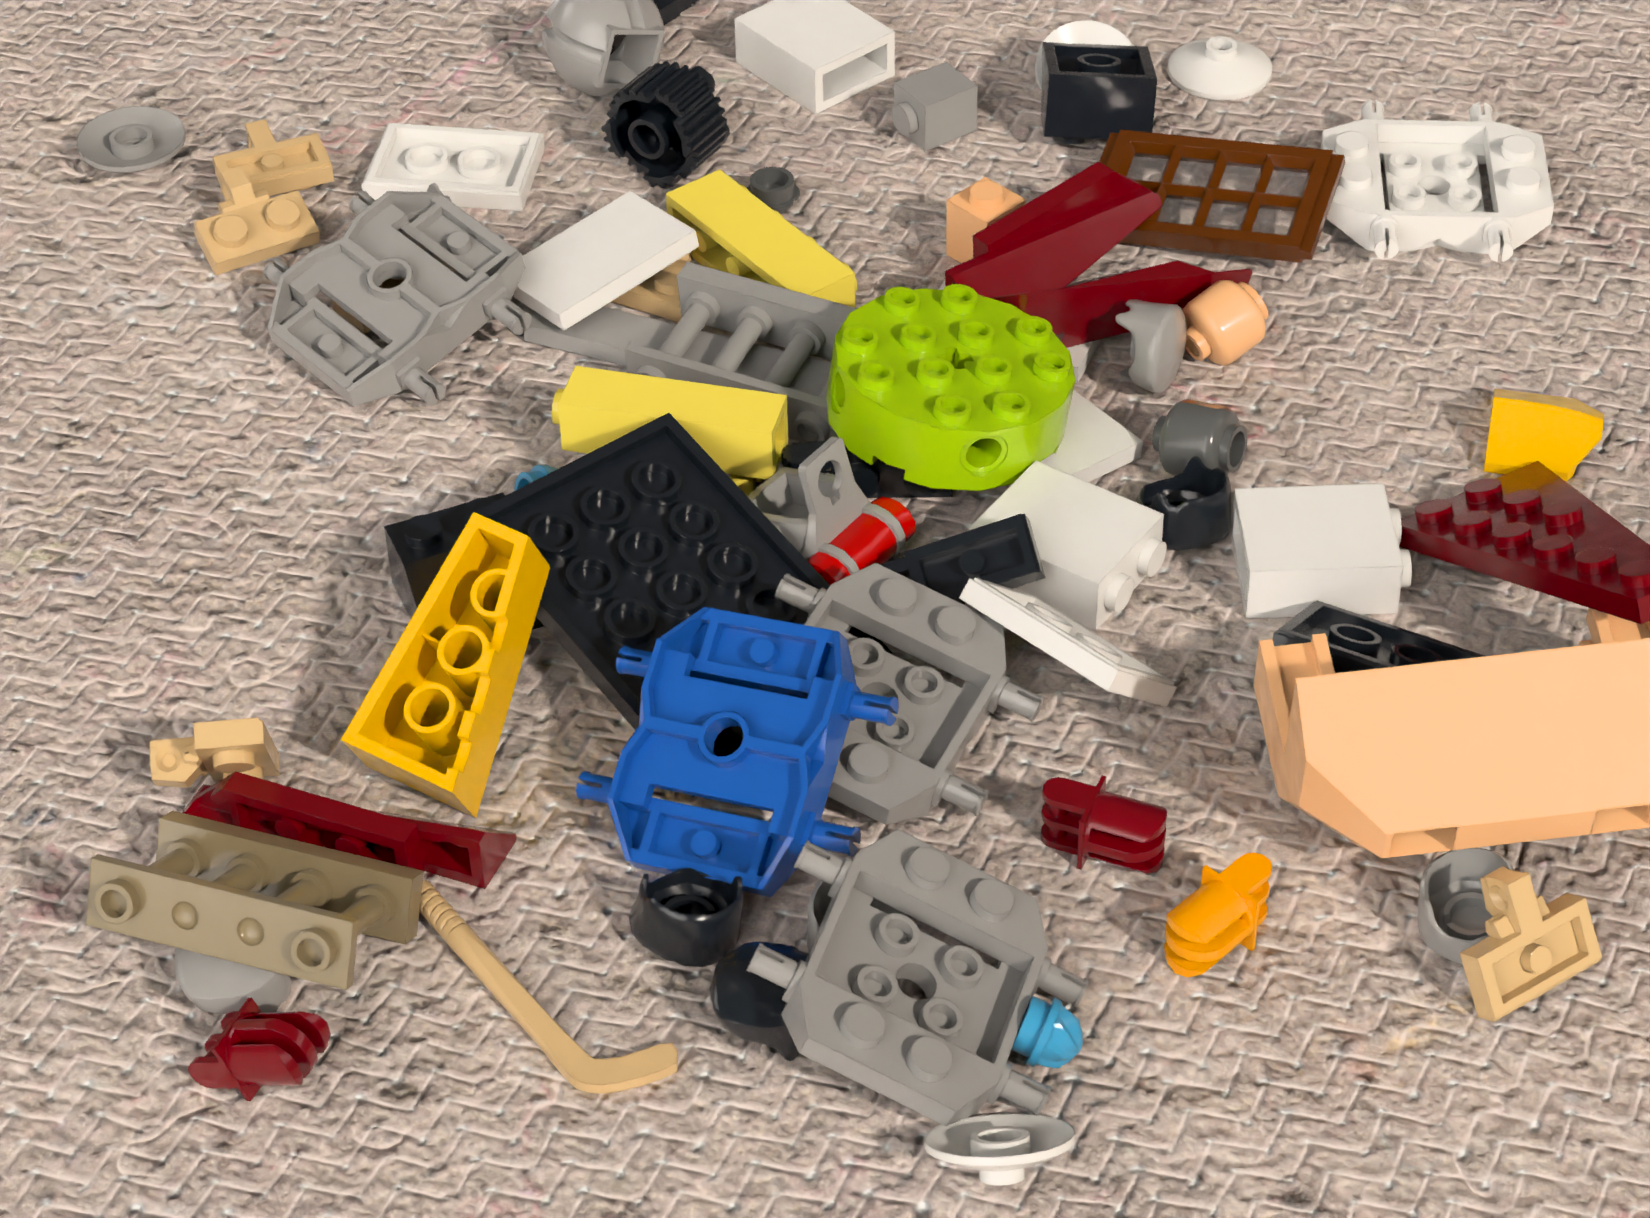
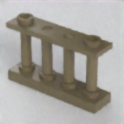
[86,811,424,990]

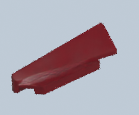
[945,161,1162,298]
[991,260,1252,348]
[182,771,517,889]

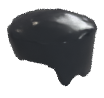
[1135,456,1231,551]
[629,868,743,967]
[710,942,809,1061]

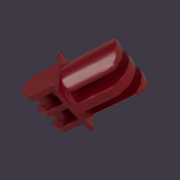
[1041,775,1167,873]
[188,998,331,1101]

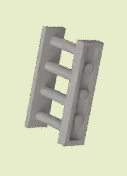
[624,261,857,443]

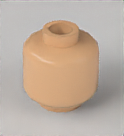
[1182,280,1268,366]

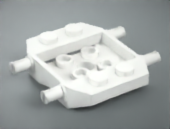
[1321,100,1554,262]

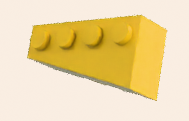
[341,512,550,818]

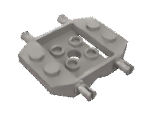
[263,190,532,407]
[775,563,1045,825]
[746,829,1089,1126]

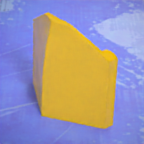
[1483,388,1604,482]

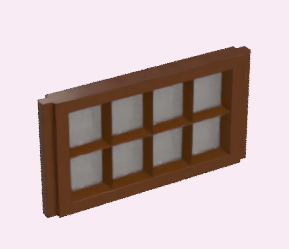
[1099,130,1345,263]

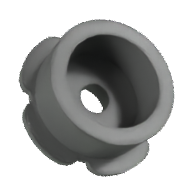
[747,167,800,214]

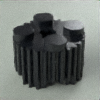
[601,61,730,188]

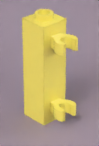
[552,366,788,497]

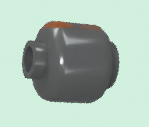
[1152,399,1248,476]

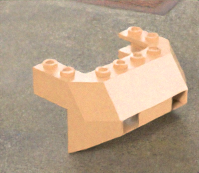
[1253,608,1650,858]

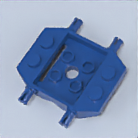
[576,607,899,897]

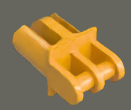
[1164,852,1272,978]

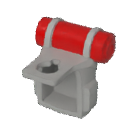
[748,437,916,585]

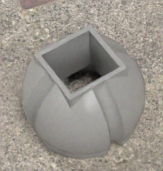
[542,0,665,96]

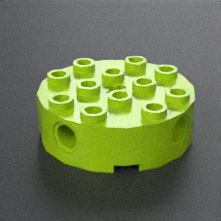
[826,284,1076,491]

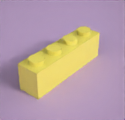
[666,169,857,308]

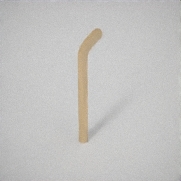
[419,881,678,1094]

